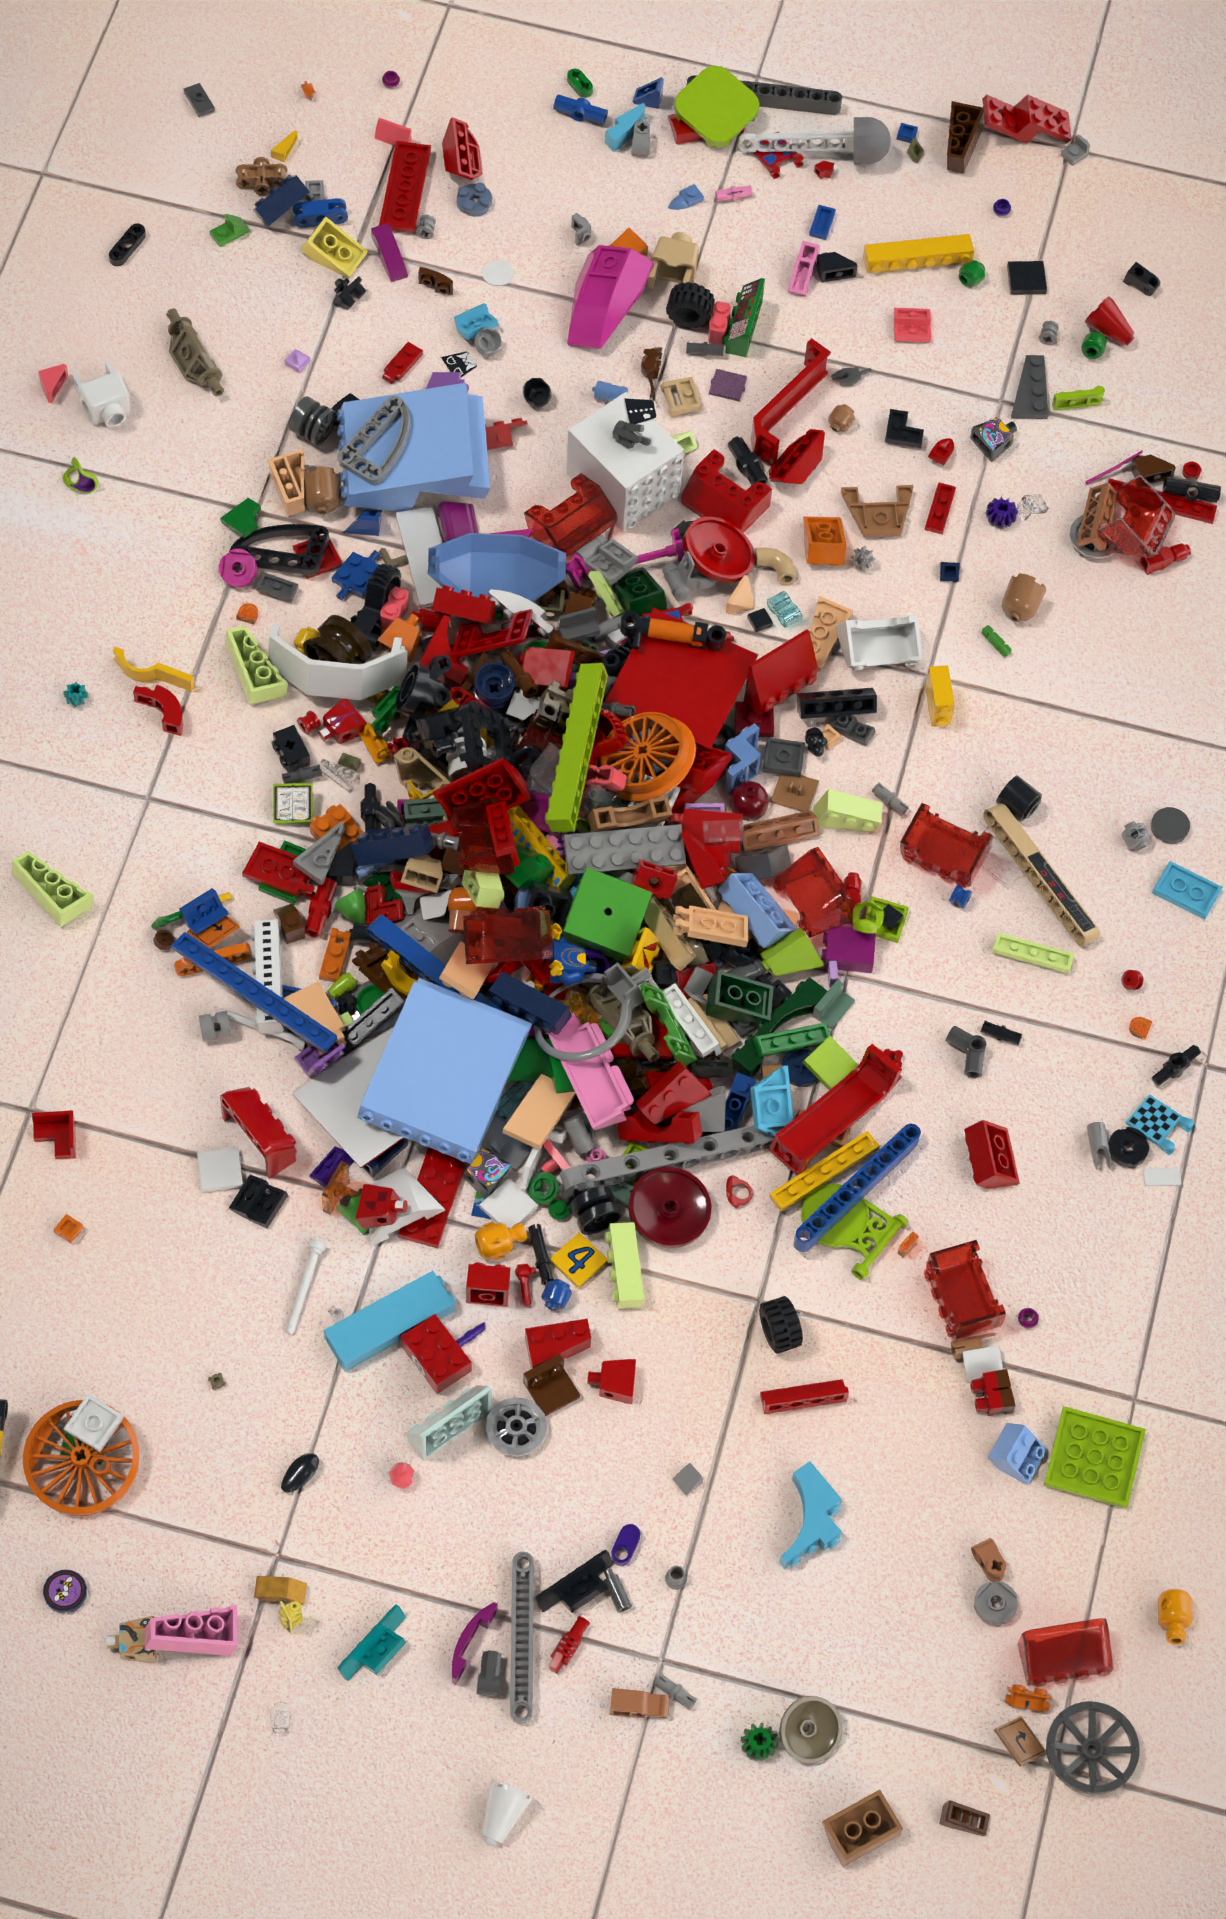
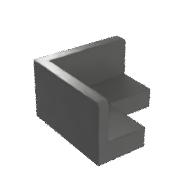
[735,844,792,879]

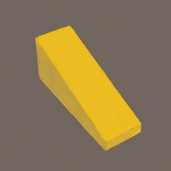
[271,130,298,162]

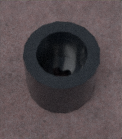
[996,775,1042,821]

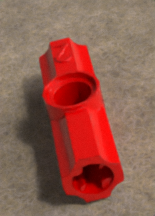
[305,878,337,938]

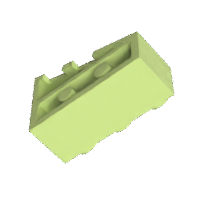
[813,789,882,832]
[462,846,504,908]

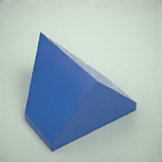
[342,509,382,536]

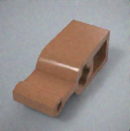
[610,1688,669,1719]

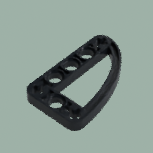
[229,524,330,576]

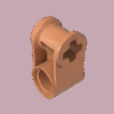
[971,1538,1006,1582]

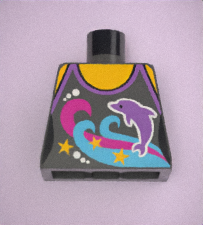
[970,418,1017,462]
[459,1149,512,1199]

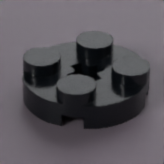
[1108,1127,1149,1169]

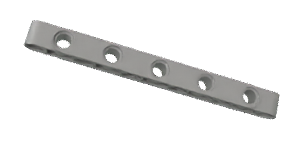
[560,1125,774,1190]

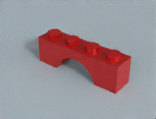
[617,1110,702,1145]

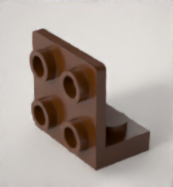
[523,1354,580,1416]

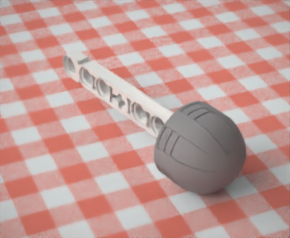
[738,117,891,164]

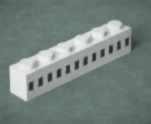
[251,919,284,1034]

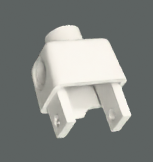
[72,361,131,427]

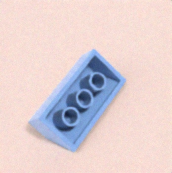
[717,873,798,948]

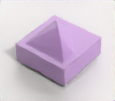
[284,349,310,373]

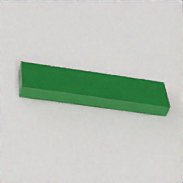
[753,1022,830,1058]

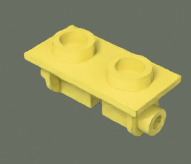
[278,1601,303,1634]

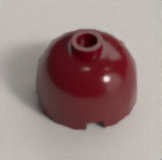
[730,781,768,821]

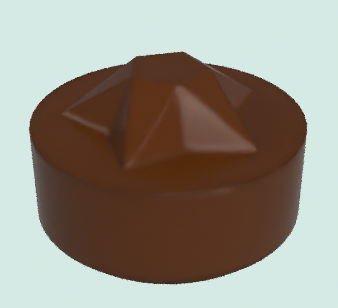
[153,930,175,950]

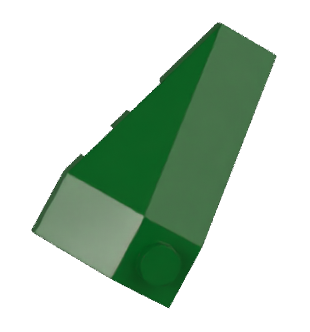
[481,835,554,889]

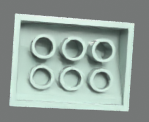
[407,1385,492,1460]

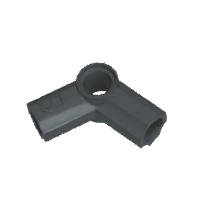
[945,1025,987,1079]

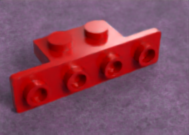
[485,418,528,450]

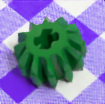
[740,1723,778,1761]

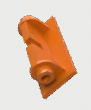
[1005,1684,1052,1713]

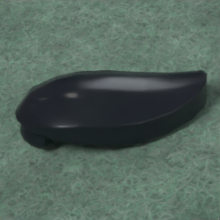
[281,1453,319,1493]

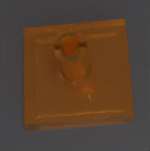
[322,1161,361,1215]

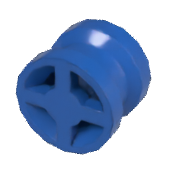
[949,884,972,909]

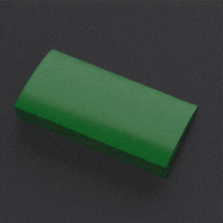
[507,1039,554,1081]

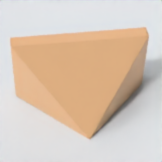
[726,575,754,614]

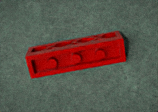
[486,801,520,866]
[760,1379,849,1414]

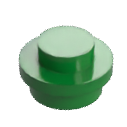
[548,1200,569,1220]

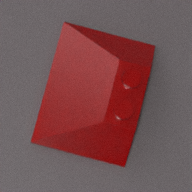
[451,609,533,658]

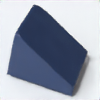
[940,562,960,582]

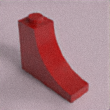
[419,615,469,687]

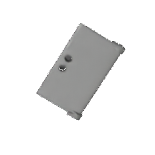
[481,1113,533,1171]

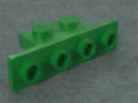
[371,685,401,738]

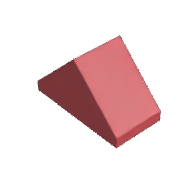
[38,364,68,403]

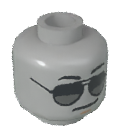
[1121,821,1151,851]

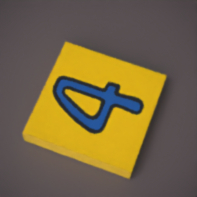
[550,1232,608,1289]

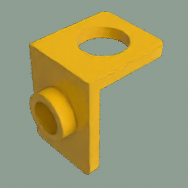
[407,780,435,800]

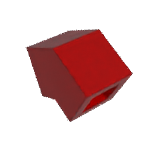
[814,160,834,179]

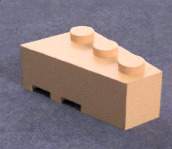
[268,449,305,516]

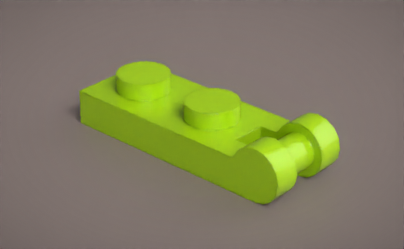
[1052,385,1105,410]

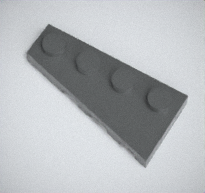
[1011,355,1048,419]

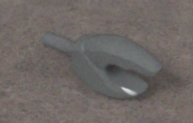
[831,368,872,386]

